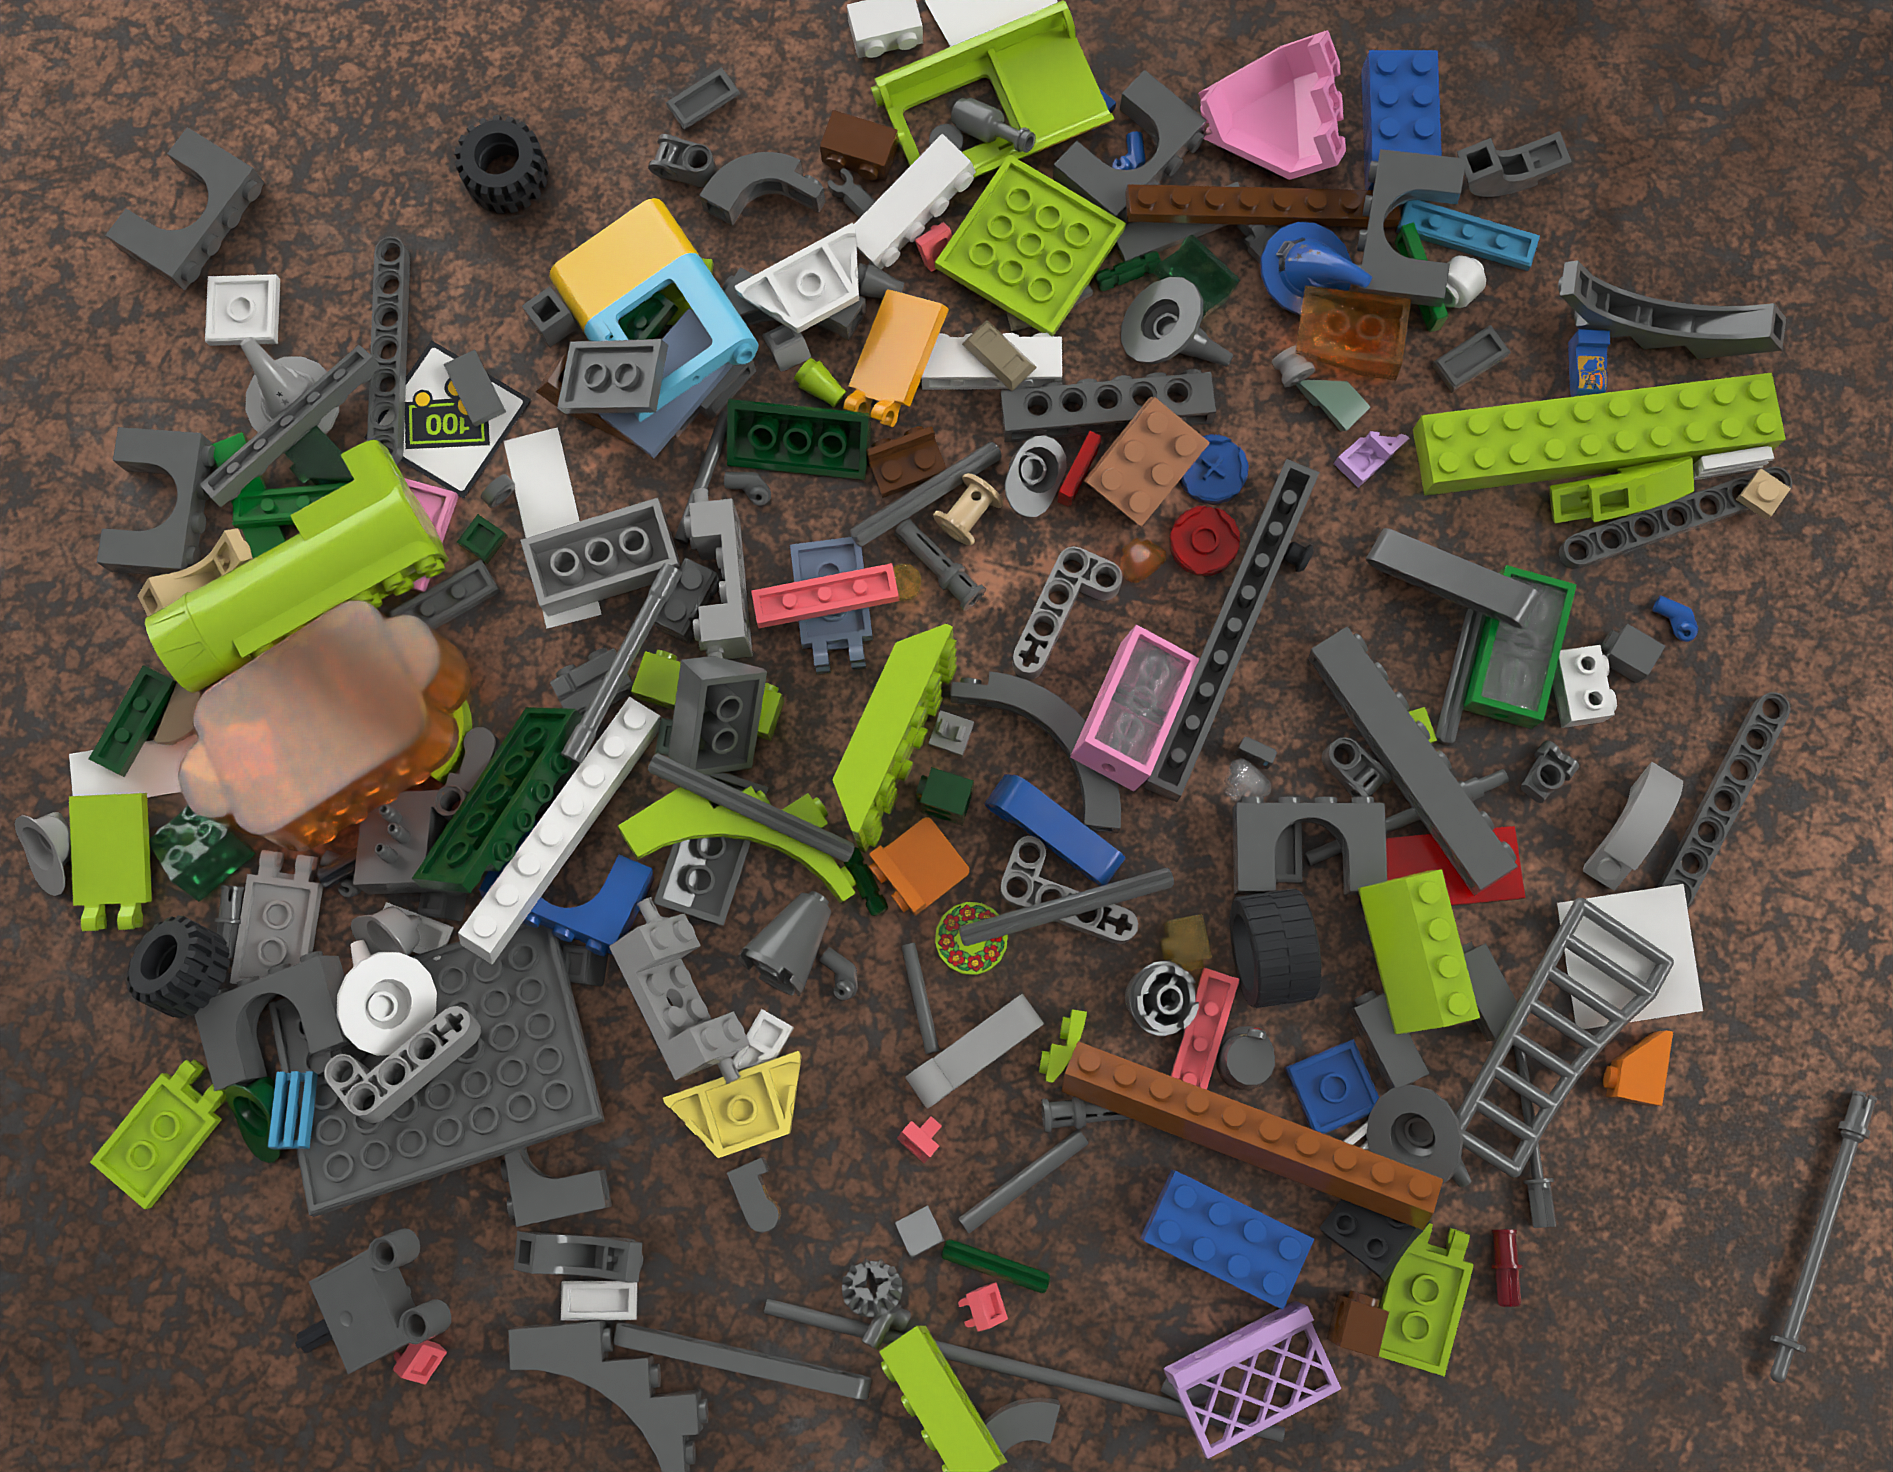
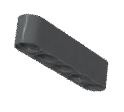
[1366,528,1541,629]

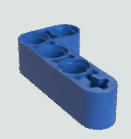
[984,774,1125,886]

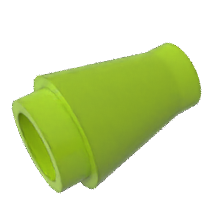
[794,358,847,408]

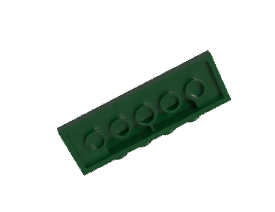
[412,707,582,893]

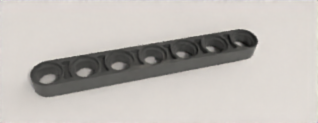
[367,236,410,464]
[1559,466,1792,569]
[1656,692,1791,907]
[613,1323,872,1400]

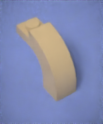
[138,528,253,616]

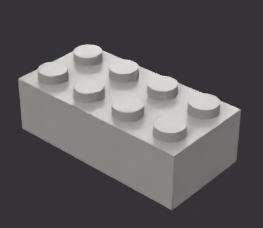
[520,498,681,617]

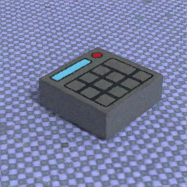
[1234,736,1277,769]

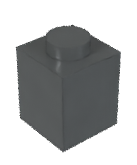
[522,286,578,348]
[1601,623,1665,683]

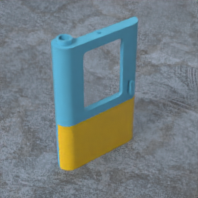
[549,198,759,422]

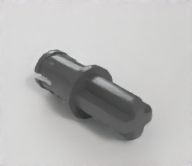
[214,885,245,959]

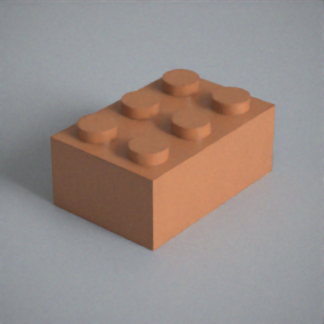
[1083,397,1210,527]

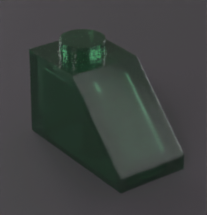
[284,425,354,485]

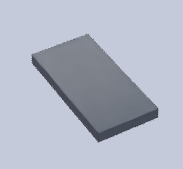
[599,308,733,459]

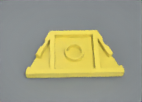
[663,1051,802,1158]

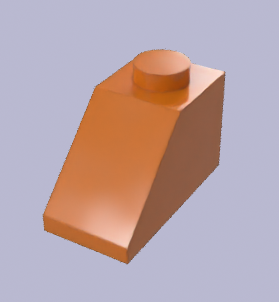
[1603,1030,1673,1107]

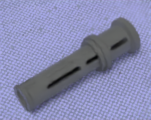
[894,518,986,611]
[1041,1096,1131,1133]

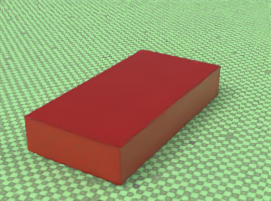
[1057,431,1102,507]

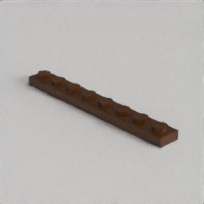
[1125,184,1401,228]

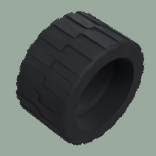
[1230,888,1322,1009]

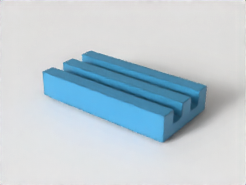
[268,1071,318,1149]

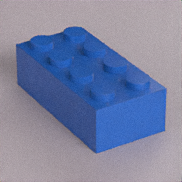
[1361,50,1442,190]
[1140,1170,1314,1310]

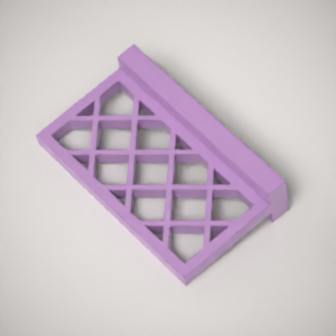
[1163,1301,1341,1459]

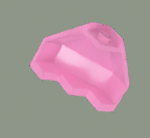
[1198,30,1346,180]

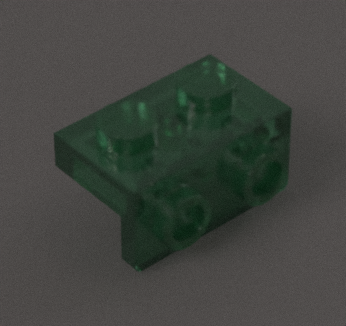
[1153,234,1240,319]

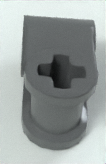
[648,134,718,188]
[1322,737,1392,798]

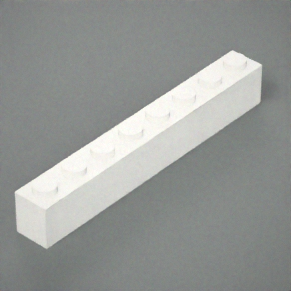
[458,697,660,964]

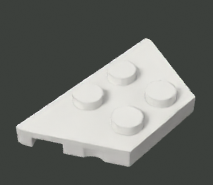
[735,223,859,333]

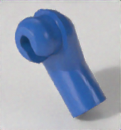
[1112,131,1146,170]
[1652,595,1698,642]

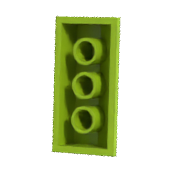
[1358,869,1480,1034]

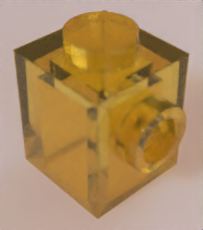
[1160,914,1212,971]

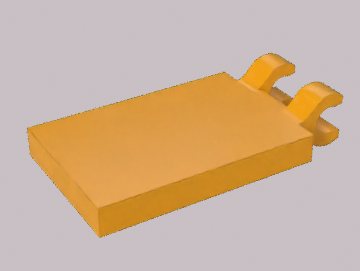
[843,289,949,427]

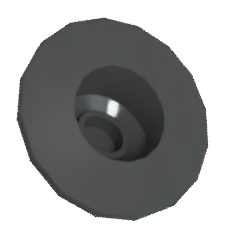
[1121,277,1233,367]
[1366,1085,1471,1187]

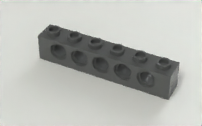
[1001,369,1216,442]

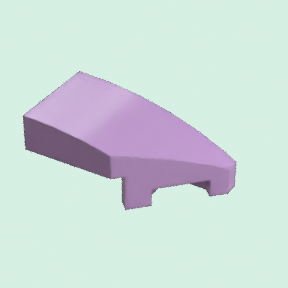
[1333,431,1410,488]

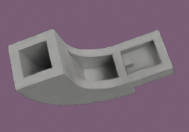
[1583,762,1683,891]

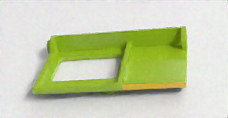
[871,0,1114,178]

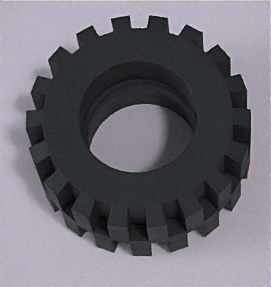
[454,115,549,214]
[126,915,230,1019]

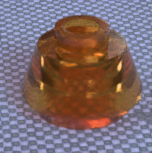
[1120,538,1166,584]

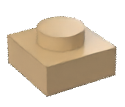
[1736,468,1791,520]

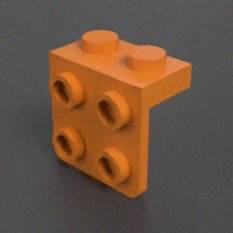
[868,817,970,916]

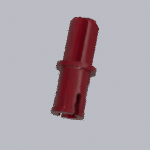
[1491,1229,1523,1307]

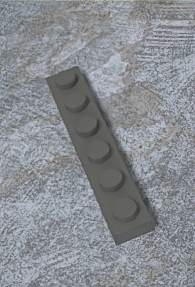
[199,345,381,507]

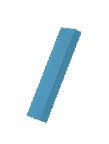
[1396,200,1540,271]

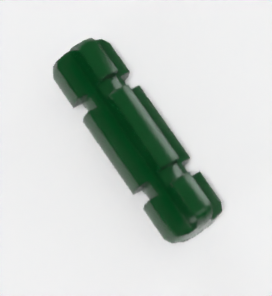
[1095,251,1162,291]
[843,847,888,916]

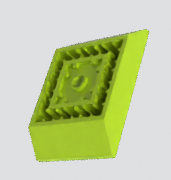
[832,624,958,853]

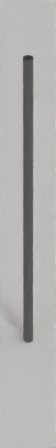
[764,1299,1285,1443]

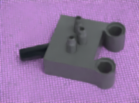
[317,784,468,897]

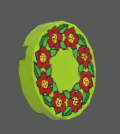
[935,902,1008,975]

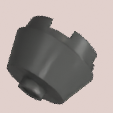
[1125,961,1199,1036]

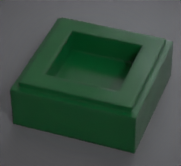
[457,514,508,564]

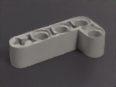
[1012,546,1122,680]
[1000,836,1138,944]
[905,994,1044,1109]
[324,1006,481,1123]

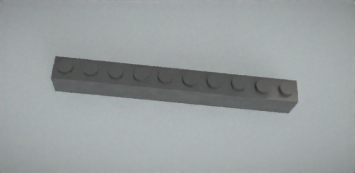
[1144,459,1320,802]

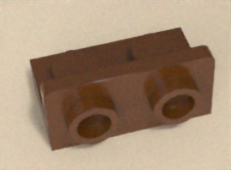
[866,426,947,498]

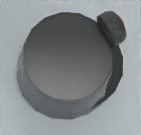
[1216,1026,1275,1090]

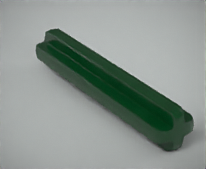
[941,1239,1050,1293]

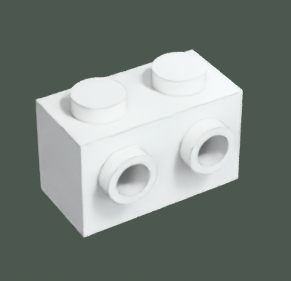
[847,0,923,58]
[1553,645,1617,728]

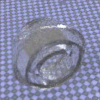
[1224,758,1271,803]

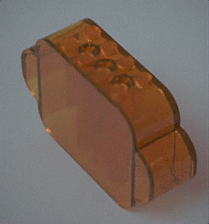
[178,600,471,852]

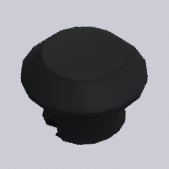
[1284,542,1314,572]

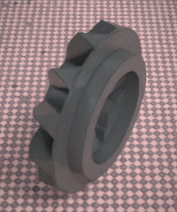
[842,1258,902,1317]

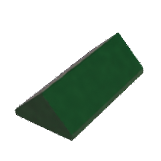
[727,399,872,480]

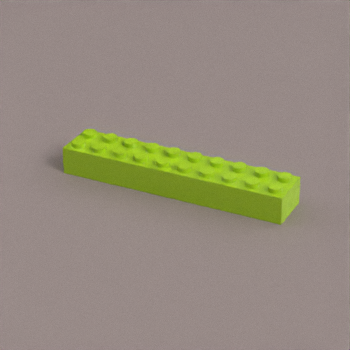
[1413,373,1786,496]

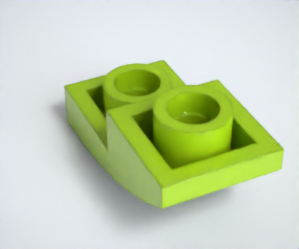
[1039,1009,1087,1083]

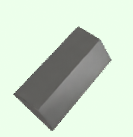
[654,772,769,926]

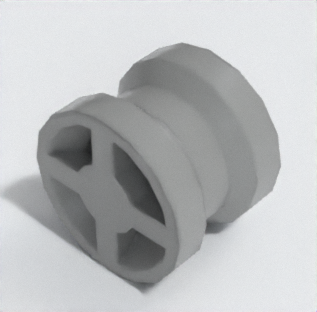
[1271,344,1315,387]

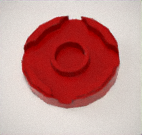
[1170,506,1240,576]

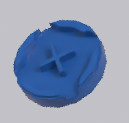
[1180,434,1249,505]

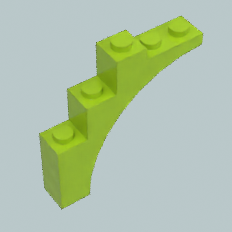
[618,786,856,903]

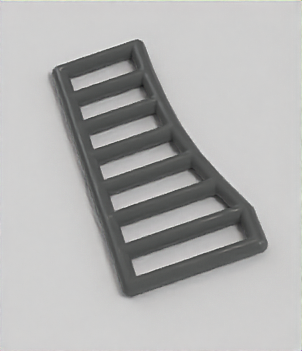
[1456,897,1674,1178]

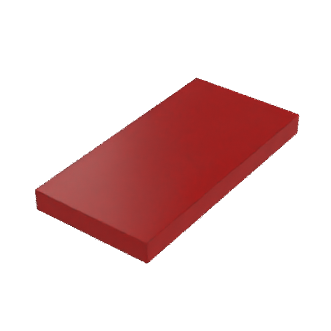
[1386,826,1526,906]

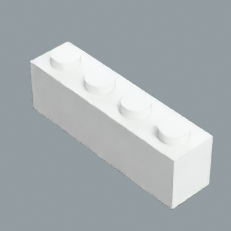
[854,134,976,269]
[922,333,1062,390]

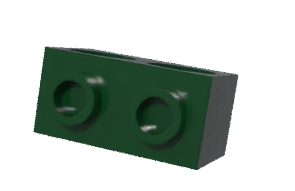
[916,767,974,826]

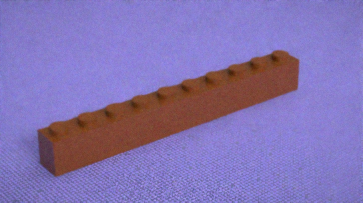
[1062,1041,1443,1230]

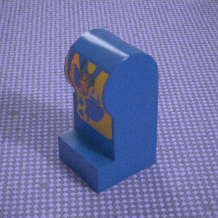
[1568,329,1610,397]

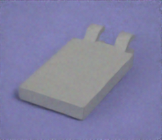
[230,850,323,984]

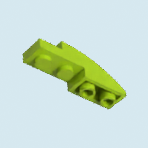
[1549,456,1694,523]

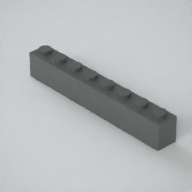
[1308,626,1518,896]

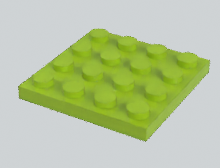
[935,154,1126,337]

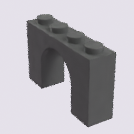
[1052,70,1207,224]
[105,127,265,291]
[1352,149,1466,307]
[96,427,215,575]
[1232,796,1387,895]
[1348,941,1529,1090]
[194,951,353,1091]
[501,1147,612,1227]

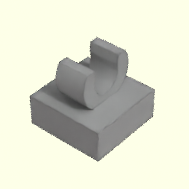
[929,710,974,758]

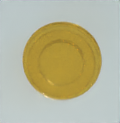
[893,564,922,601]

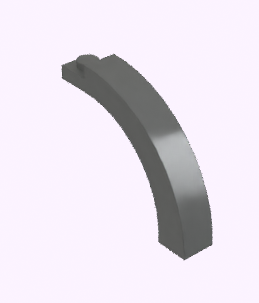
[951,671,1121,833]

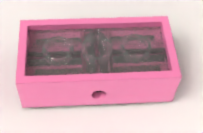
[1070,624,1199,791]

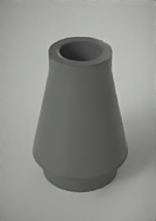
[858,262,905,299]

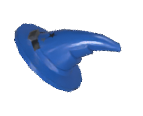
[1261,222,1372,316]

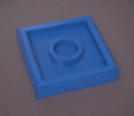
[1284,1039,1379,1134]

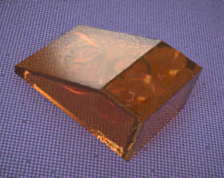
[1295,285,1411,381]

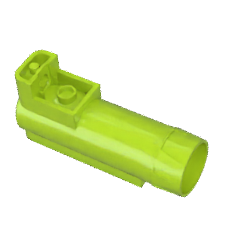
[145,440,449,693]

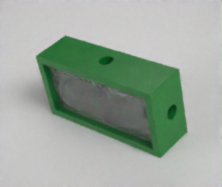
[1463,565,1577,729]

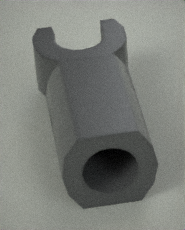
[827,168,876,218]

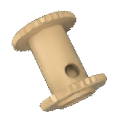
[933,473,1004,545]

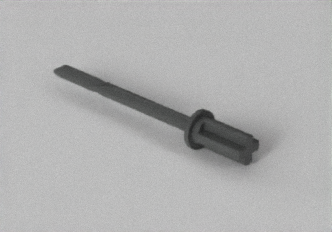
[1514,1046,1556,1228]

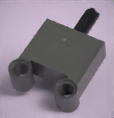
[295,1228,451,1374]

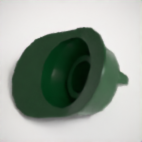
[225,1076,287,1163]

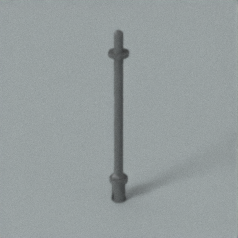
[1770,1090,1878,1383]

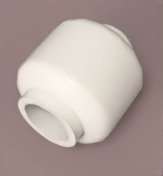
[1443,255,1486,308]

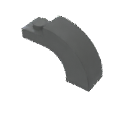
[984,1397,1060,1472]

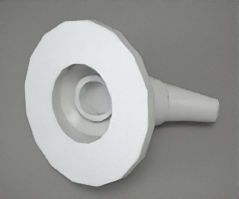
[337,940,437,1056]

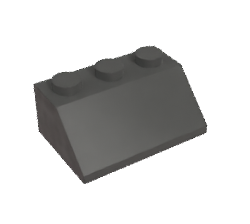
[668,656,767,775]

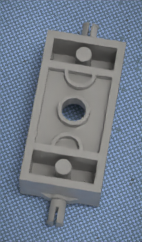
[684,488,753,659]
[609,897,750,1084]

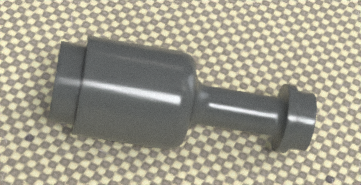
[951,98,1036,153]

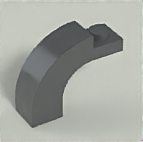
[1457,131,1572,197]
[699,152,826,226]
[513,1231,643,1282]

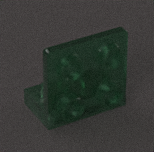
[149,794,256,902]

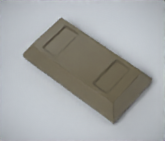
[962,320,1037,392]

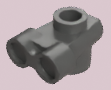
[1520,740,1579,803]

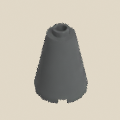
[738,891,831,996]

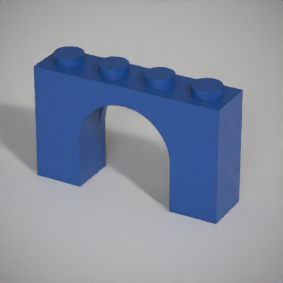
[479,820,654,956]

